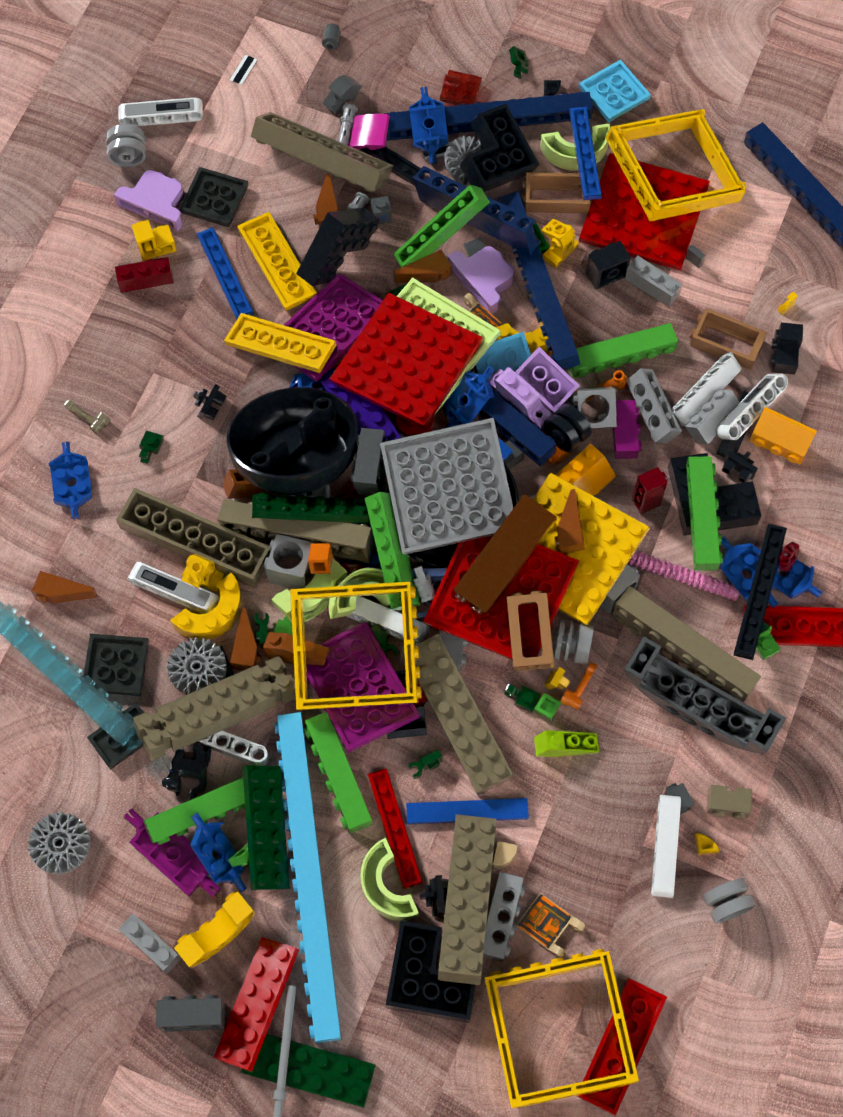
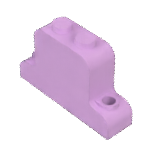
[114,170,184,232]
[447,246,515,314]
[489,367,552,430]

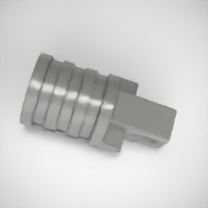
[413,566,435,603]

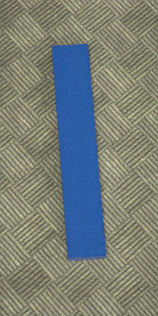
[569,107,602,200]
[197,227,254,320]
[406,798,529,825]

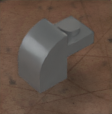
[323,75,362,114]

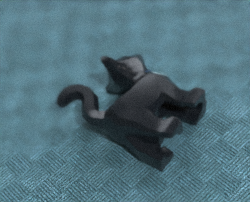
[161,744,211,801]

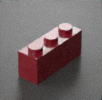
[115,257,174,293]
[632,467,668,515]

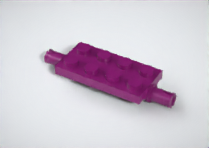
[124,808,222,898]

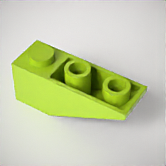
[534,730,599,757]

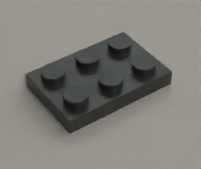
[87,702,144,770]

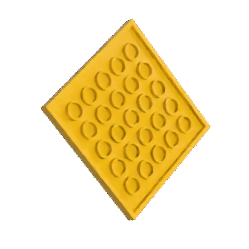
[533,473,649,626]

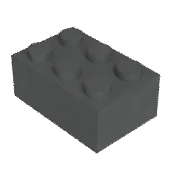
[351,428,388,496]
[156,994,226,1032]

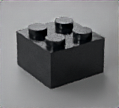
[586,241,631,290]

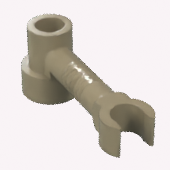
[63,399,111,434]

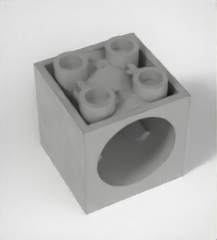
[570,386,617,428]
[264,534,314,589]
[601,564,640,614]

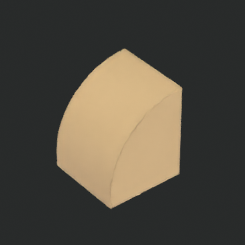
[492,841,518,870]

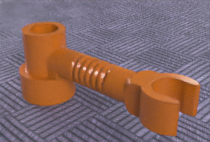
[585,370,628,402]
[560,662,598,710]

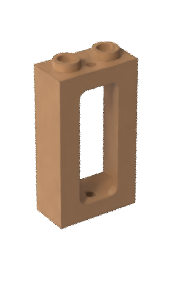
[522,172,590,214]
[689,308,767,370]
[507,591,554,671]

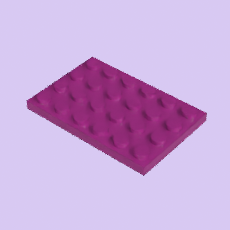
[284,273,383,382]
[306,621,420,753]

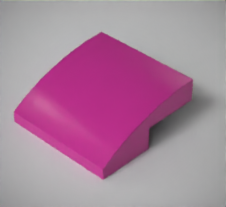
[350,114,390,150]

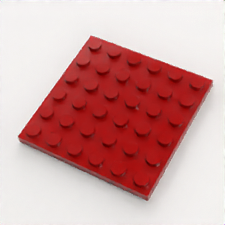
[579,153,710,271]
[330,293,483,429]
[423,535,579,661]

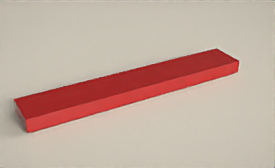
[367,768,423,890]

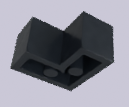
[770,322,803,375]

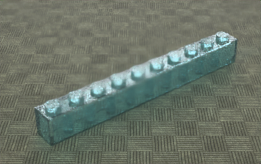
[0,601,136,746]

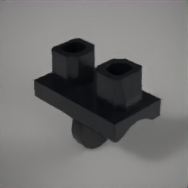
[193,384,227,420]
[722,451,758,483]
[419,875,449,917]

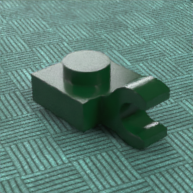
[509,46,528,79]
[139,430,164,464]
[254,613,270,649]
[371,624,397,659]
[504,684,541,713]
[408,750,442,779]

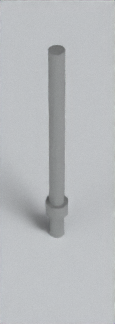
[273,985,296,1117]

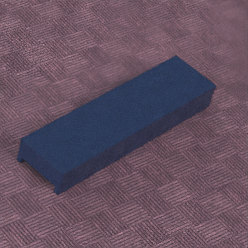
[412,166,541,256]

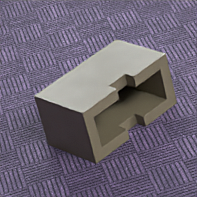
[707,785,752,820]

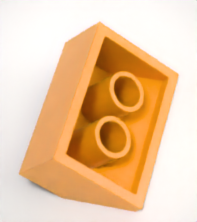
[749,407,817,465]
[556,443,616,496]

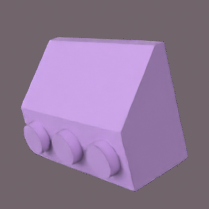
[515,347,580,414]

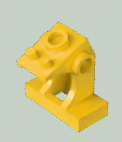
[541,219,579,269]
[181,554,225,592]

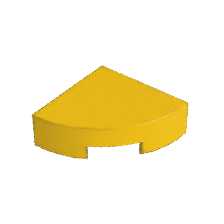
[778,291,798,315]
[695,833,719,855]

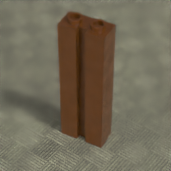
[454,494,557,615]

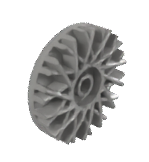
[445,135,484,187]
[167,637,227,695]
[27,812,91,875]

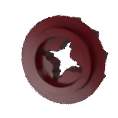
[779,542,799,572]
[339,561,366,574]

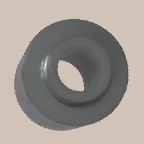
[322,23,341,50]

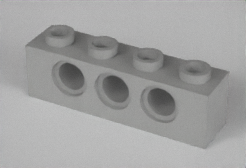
[626,368,682,444]
[483,872,526,962]

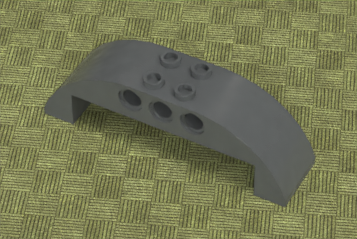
[624,637,786,753]

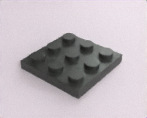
[180,167,249,228]
[81,634,149,696]

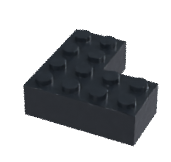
[460,104,539,192]
[296,208,380,286]
[668,453,762,536]
[386,921,475,1023]

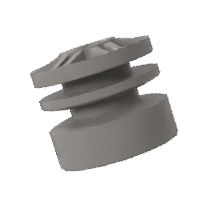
[553,619,594,665]

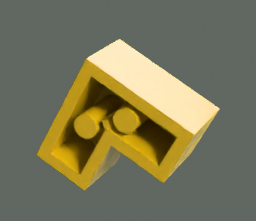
[131,220,177,261]

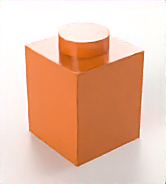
[308,543,333,574]

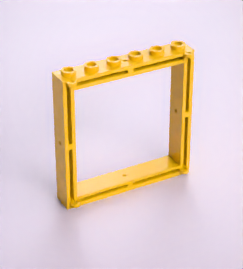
[606,109,746,221]
[290,582,422,710]
[485,949,639,1109]

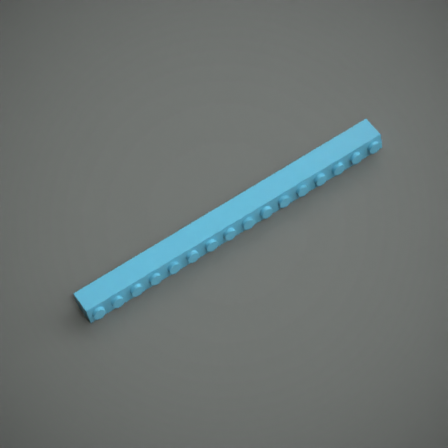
[274,712,341,1044]

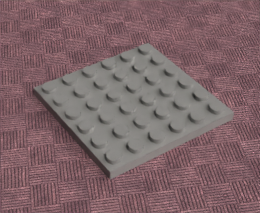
[380,418,513,555]

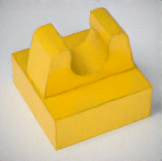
[544,667,570,690]

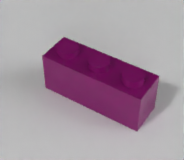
[612,400,642,459]

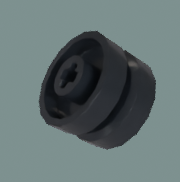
[543,404,592,453]

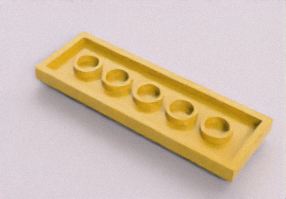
[237,212,317,311]
[224,313,337,373]

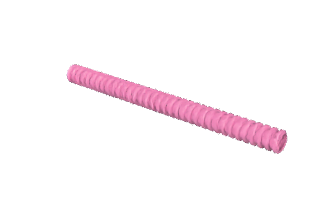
[628,550,739,602]

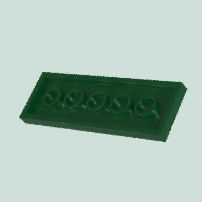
[252,493,370,523]
[242,765,290,891]
[241,1034,376,1108]

